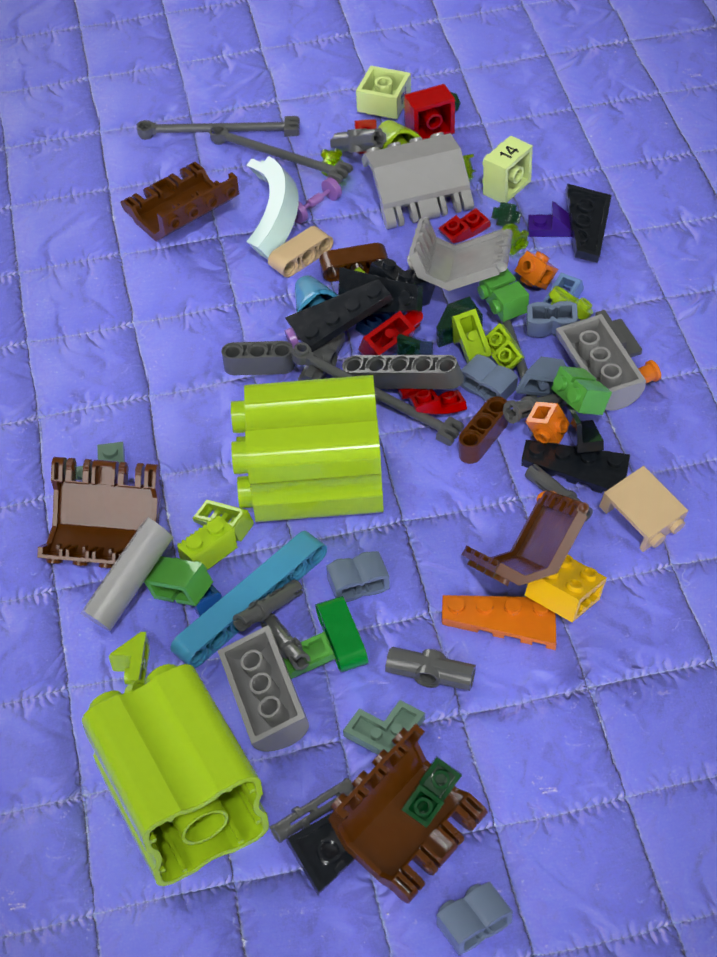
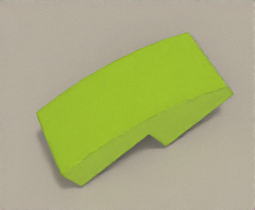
[486,323,525,370]

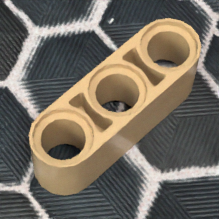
[268,226,334,278]

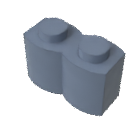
[526,301,578,338]
[460,354,518,401]
[326,551,390,602]
[437,882,513,955]

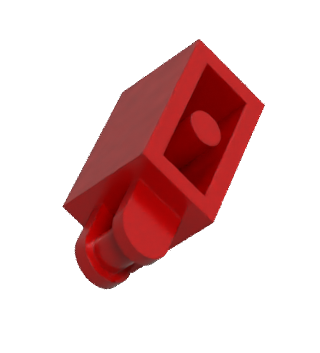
[358,311,423,355]

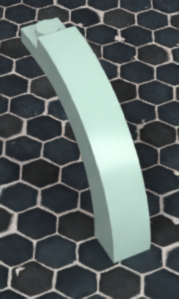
[246,156,299,259]

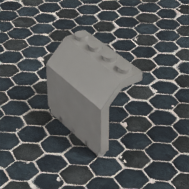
[407,216,513,291]

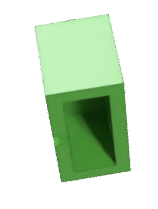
[477,268,529,322]
[551,366,612,415]
[144,556,213,606]

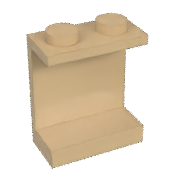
[599,465,688,552]

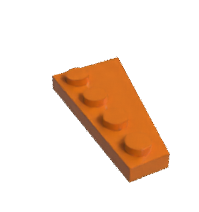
[442,595,556,650]

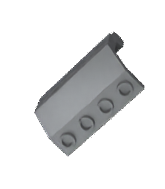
[361,132,474,229]

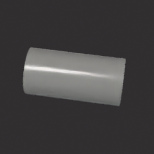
[556,314,646,411]
[80,517,173,631]
[218,625,309,751]

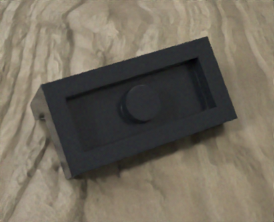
[567,404,604,453]

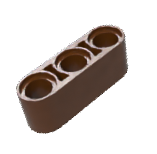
[319,243,389,282]
[459,396,508,464]

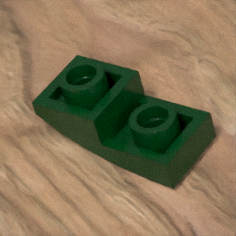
[401,756,462,828]

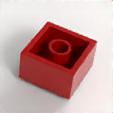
[404,84,455,140]

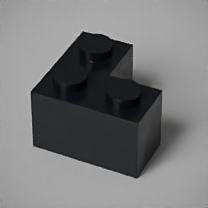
[368,258,435,306]

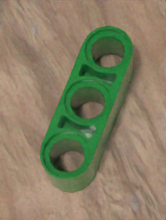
[315,596,368,673]

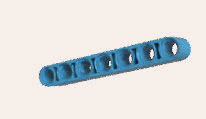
[170,531,327,668]

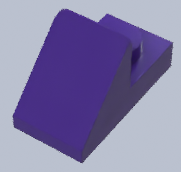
[528,201,572,237]

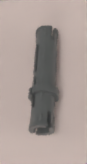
[525,464,593,521]
[233,579,303,631]
[260,613,310,670]
[270,778,355,843]

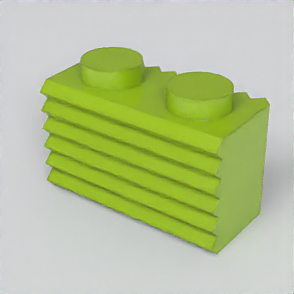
[177,516,238,570]

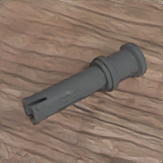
[503,393,568,424]

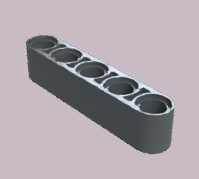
[342,355,464,389]

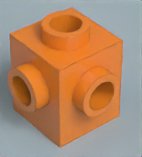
[514,251,558,290]
[525,402,570,444]

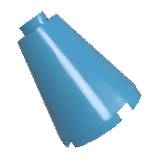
[295,275,338,312]

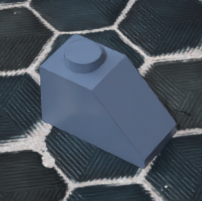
[515,356,566,396]

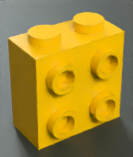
[525,554,607,622]

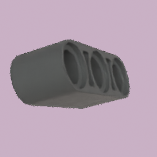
[221,341,295,375]

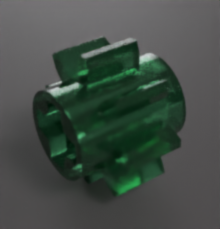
[491,202,521,229]

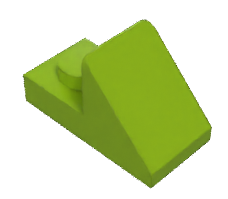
[452,309,492,363]
[109,632,150,684]

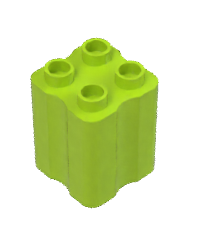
[231,375,384,522]
[82,664,269,886]

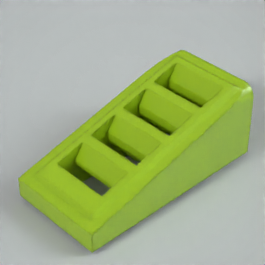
[192,499,254,541]

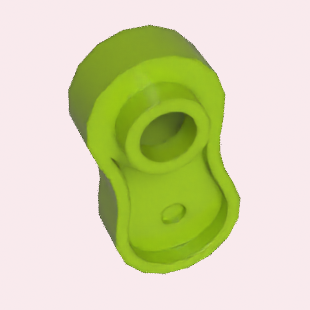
[549,286,593,320]

